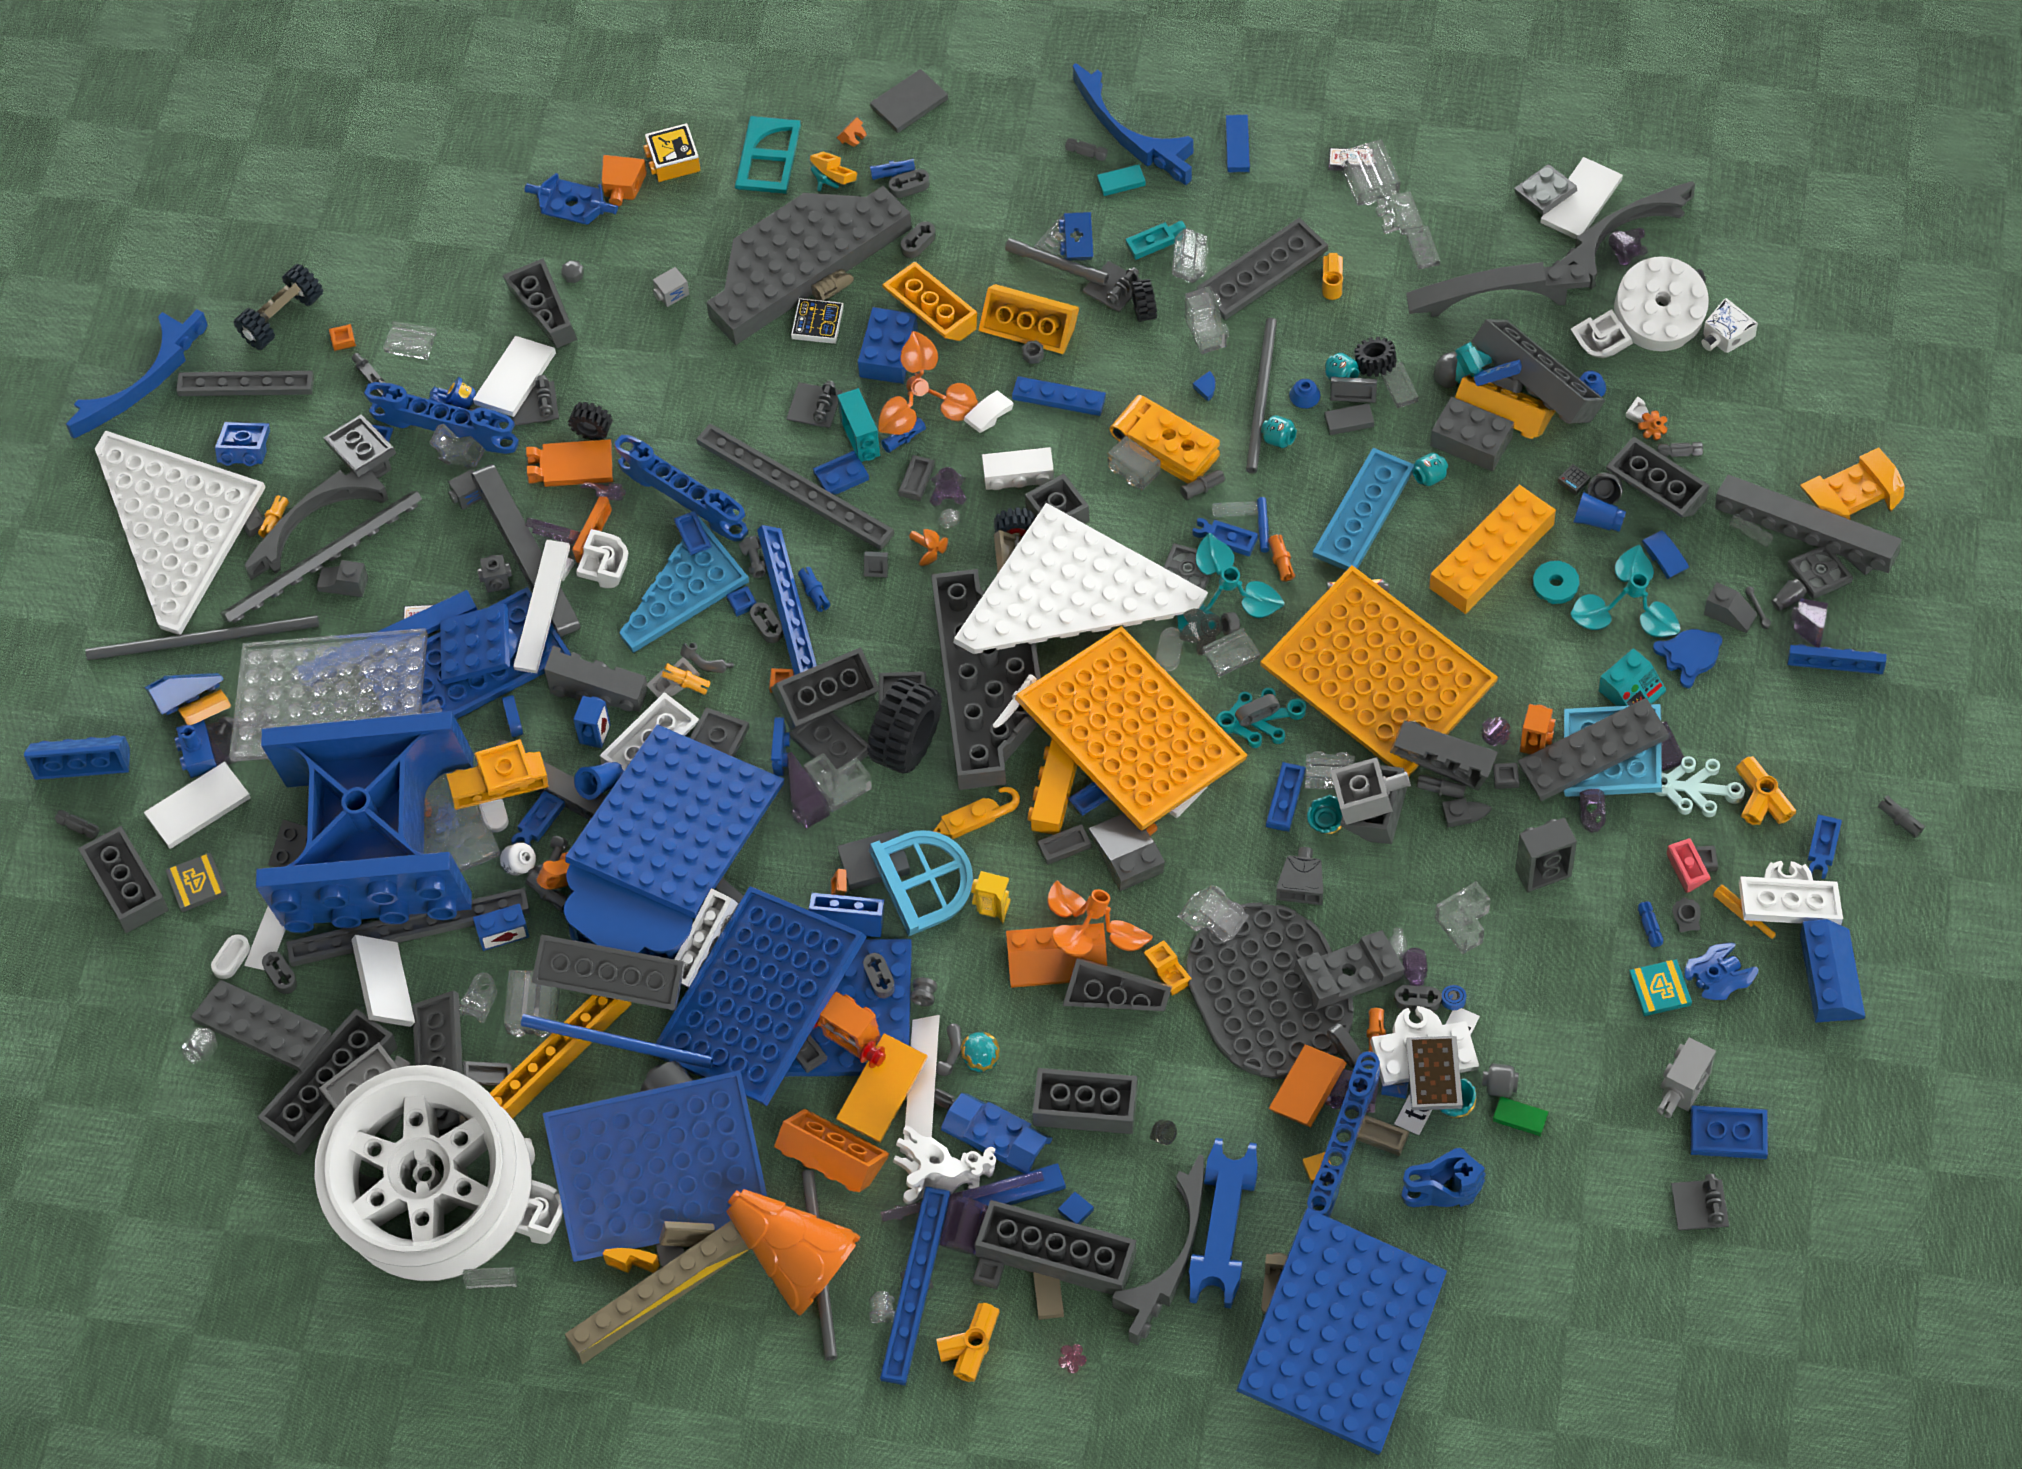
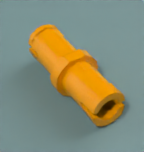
[258,495,289,538]
[661,663,710,695]

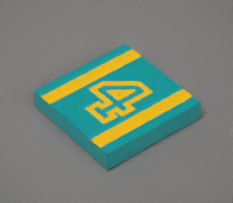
[1629,959,1692,1017]

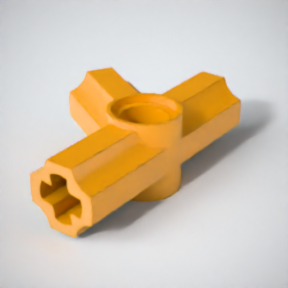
[1736,756,1796,825]
[936,1303,1000,1382]

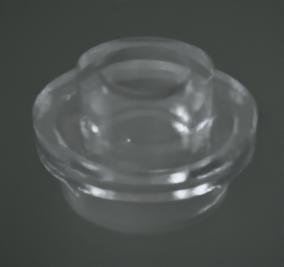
[938,508,961,528]

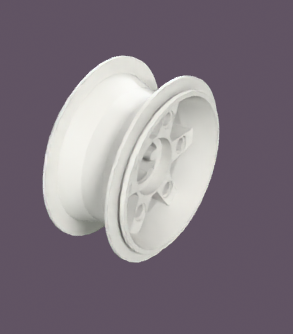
[315,1065,532,1281]

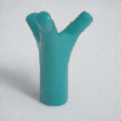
[810,165,839,192]

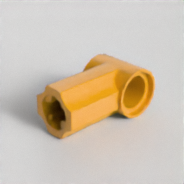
[1322,253,1343,300]

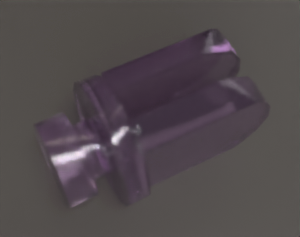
[1402,948,1428,986]

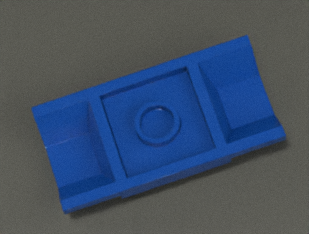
[941,1093,1052,1175]

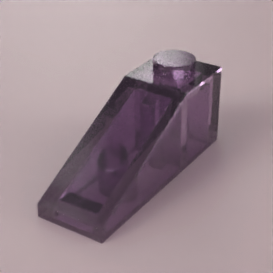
[787,752,830,829]

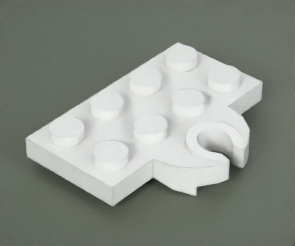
[1739,861,1843,925]
[1370,1006,1479,1086]

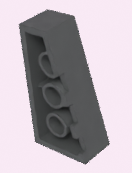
[502,258,578,348]
[544,646,648,712]
[1390,721,1498,791]
[1063,957,1172,1011]

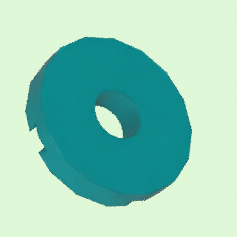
[1532,561,1580,604]

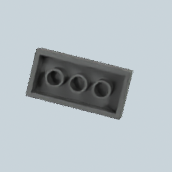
[771,647,880,731]
[78,826,169,933]
[1033,1068,1138,1134]

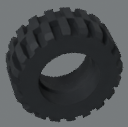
[867,678,942,774]

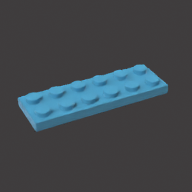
[1313,448,1414,571]

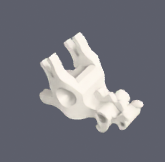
[893,1125,996,1205]

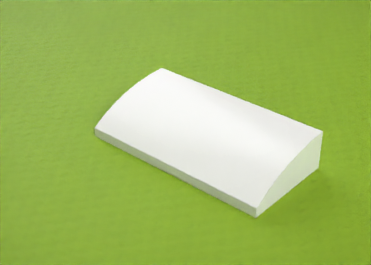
[600,692,699,771]

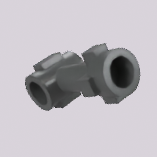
[739,535,767,578]

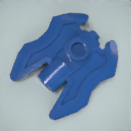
[1685,942,1759,1000]

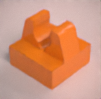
[836,117,867,147]

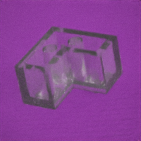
[1185,286,1229,355]
[804,753,872,813]
[1435,881,1491,954]
[1178,885,1249,942]

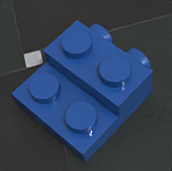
[215,422,270,466]

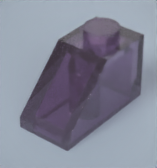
[1791,598,1828,648]

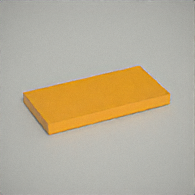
[836,1033,928,1143]

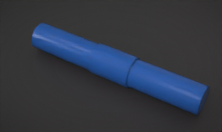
[1257,497,1269,553]

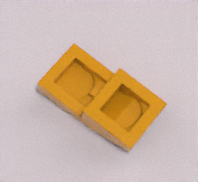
[810,151,857,185]
[1144,940,1192,996]
[603,1248,660,1273]

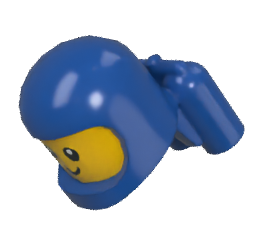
[429,377,476,409]

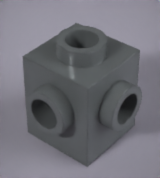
[477,555,512,593]

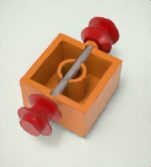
[813,992,886,1068]

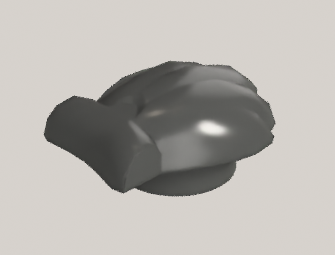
[1672,898,1701,933]

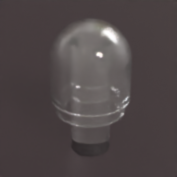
[1388,928,1407,960]

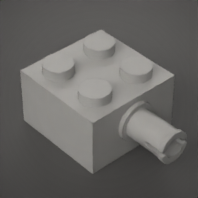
[1331,757,1411,825]
[1657,1037,1716,1118]

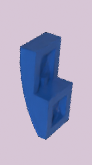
[1641,530,1689,579]

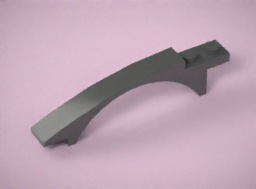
[1552,181,1695,290]
[1406,262,1591,317]
[244,459,392,580]
[1112,1154,1204,1345]

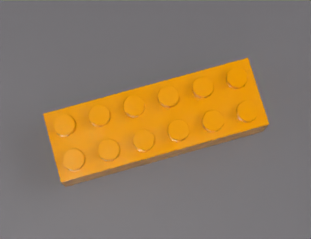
[1429,484,1556,614]

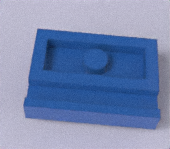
[813,451,869,495]
[771,717,791,776]

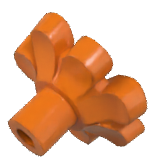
[1638,411,1668,440]

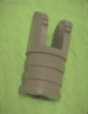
[811,269,854,301]

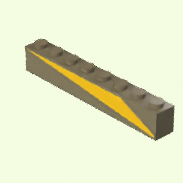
[565,1220,750,1365]

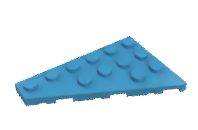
[619,516,749,653]

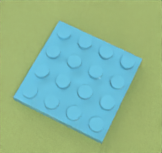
[1564,704,1662,797]

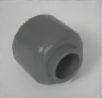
[1482,1063,1519,1098]

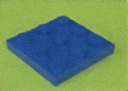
[440,603,510,684]

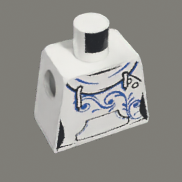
[1701,298,1758,353]

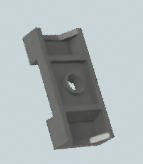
[1293,930,1405,1010]

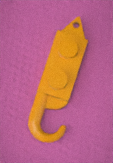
[934,787,1020,840]

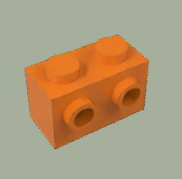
[1520,704,1556,754]

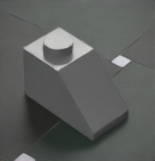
[1704,582,1757,633]

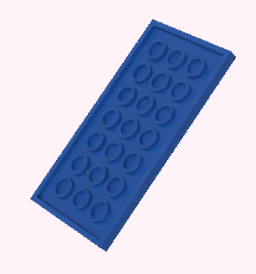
[362,587,571,719]

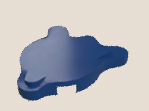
[1653,629,1722,688]

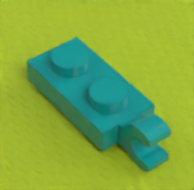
[1125,221,1187,260]

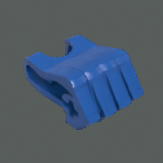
[1402,1148,1486,1207]

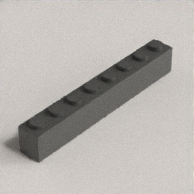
[1715,475,1902,574]

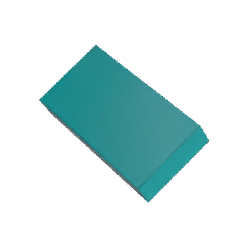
[1097,164,1146,196]

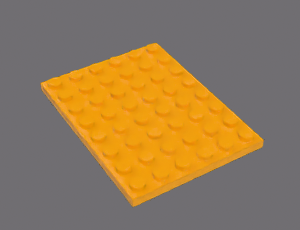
[1260,565,1498,777]
[1015,626,1247,831]

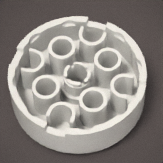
[1614,257,1709,351]

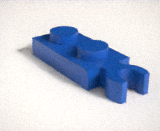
[1193,518,1258,557]
[511,791,565,846]
[1808,815,1842,879]

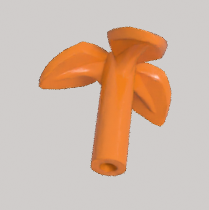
[909,529,948,566]

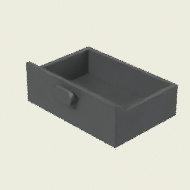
[837,829,910,891]

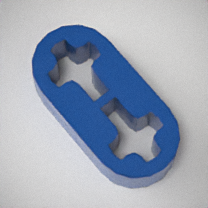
[502,695,524,737]

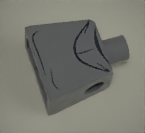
[1276,847,1323,905]

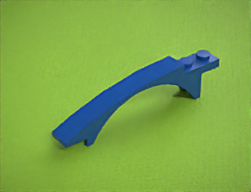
[1073,63,1193,185]
[66,309,208,438]

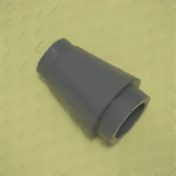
[1771,578,1807,611]

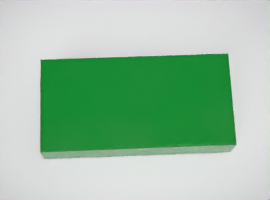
[1493,1097,1549,1137]

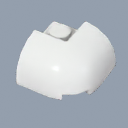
[1571,309,1633,358]
[576,529,629,588]
[516,1180,563,1244]

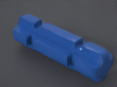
[1638,901,1663,948]

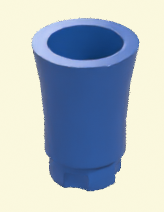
[1573,492,1626,532]
[574,762,624,800]

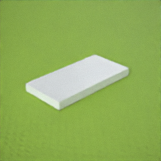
[1540,157,1623,239]
[473,336,556,417]
[144,762,251,849]
[351,935,415,1027]

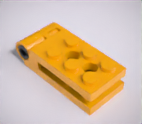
[1109,395,1220,484]

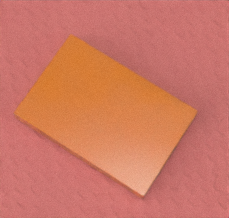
[1269,1044,1347,1128]

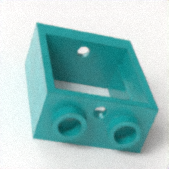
[837,388,881,462]

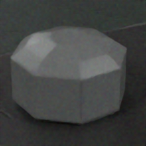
[561,261,584,283]
[1022,341,1044,364]
[1220,612,1240,635]

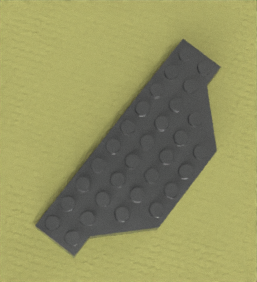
[706,186,912,345]
[931,569,1040,790]

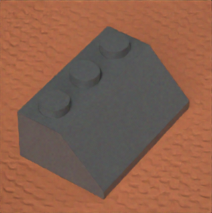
[1340,765,1407,844]

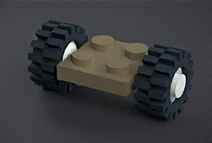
[233,264,324,350]

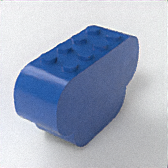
[564,864,693,960]

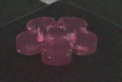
[1058,1344,1086,1374]

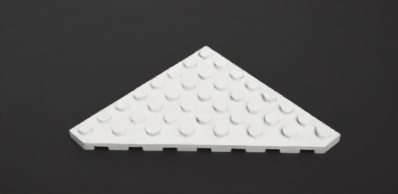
[95,431,266,635]
[953,503,1208,654]

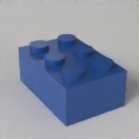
[858,307,918,384]

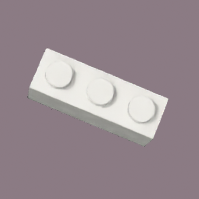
[982,447,1054,490]

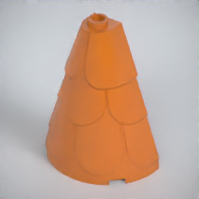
[726,1189,861,1316]

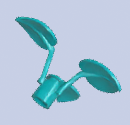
[1177,533,1284,636]
[1570,545,1680,637]

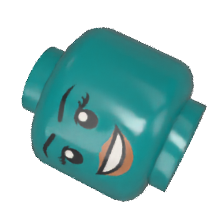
[1325,353,1359,380]
[1261,415,1297,448]
[1412,453,1448,486]

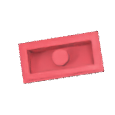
[1667,838,1710,893]

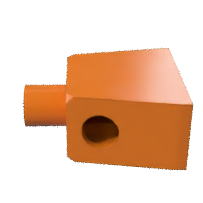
[602,155,647,206]

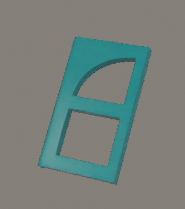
[735,116,801,194]

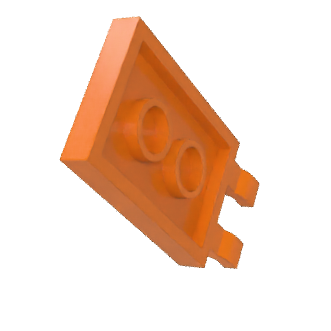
[526,439,613,487]

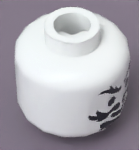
[500,843,536,876]

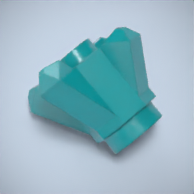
[1454,342,1492,383]

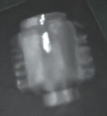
[181,1027,218,1064]

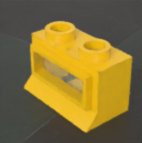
[971,871,1011,924]

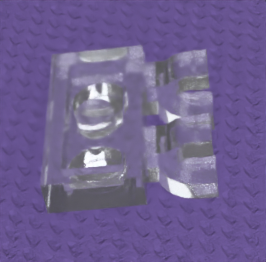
[1376,191,1424,235]

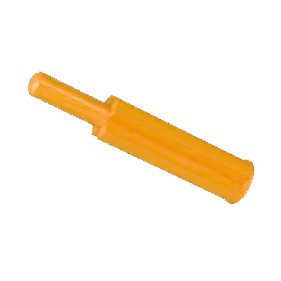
[1713,884,1776,939]

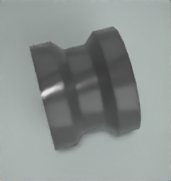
[910,977,937,1006]

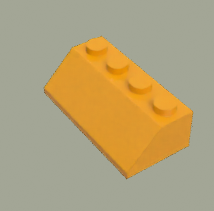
[882,262,977,341]
[978,284,1079,354]
[1455,375,1555,439]

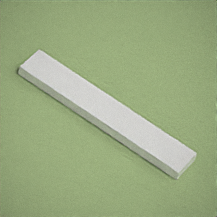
[513,540,570,673]

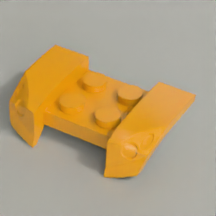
[1800,448,1904,520]

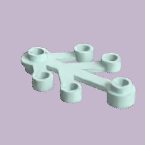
[1655,756,1745,817]

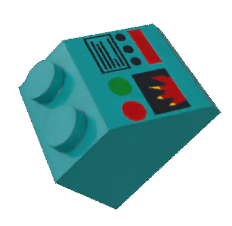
[1598,648,1666,706]

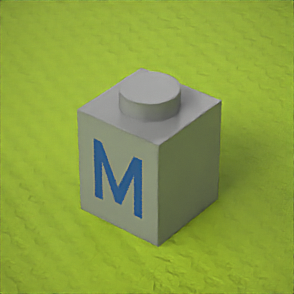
[653,267,690,307]

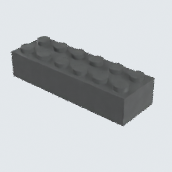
[1471,319,1606,424]
[258,1009,398,1156]
[975,1200,1137,1295]

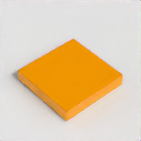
[178,689,231,725]
[474,739,535,796]

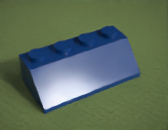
[24,735,130,780]
[1800,919,1865,1023]

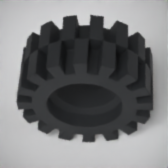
[1131,279,1157,322]
[1354,337,1397,377]
[568,402,613,441]

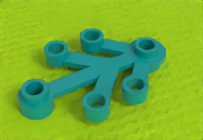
[1215,688,1306,748]

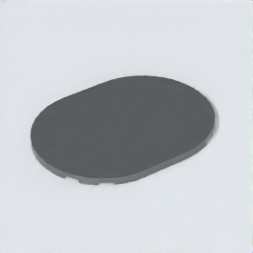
[1186,902,1354,1079]

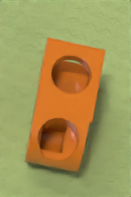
[536,852,570,890]

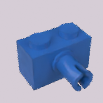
[174,720,217,778]

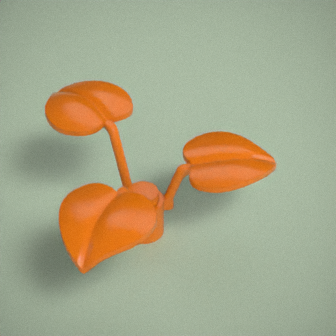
[878,331,978,435]
[1047,880,1153,956]

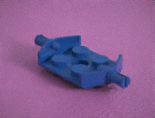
[525,173,618,225]

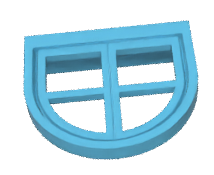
[869,830,973,937]

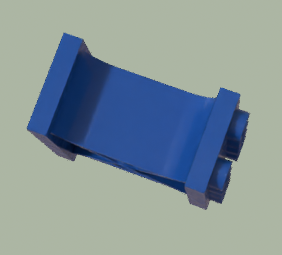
[256,711,474,933]

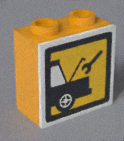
[643,123,701,182]

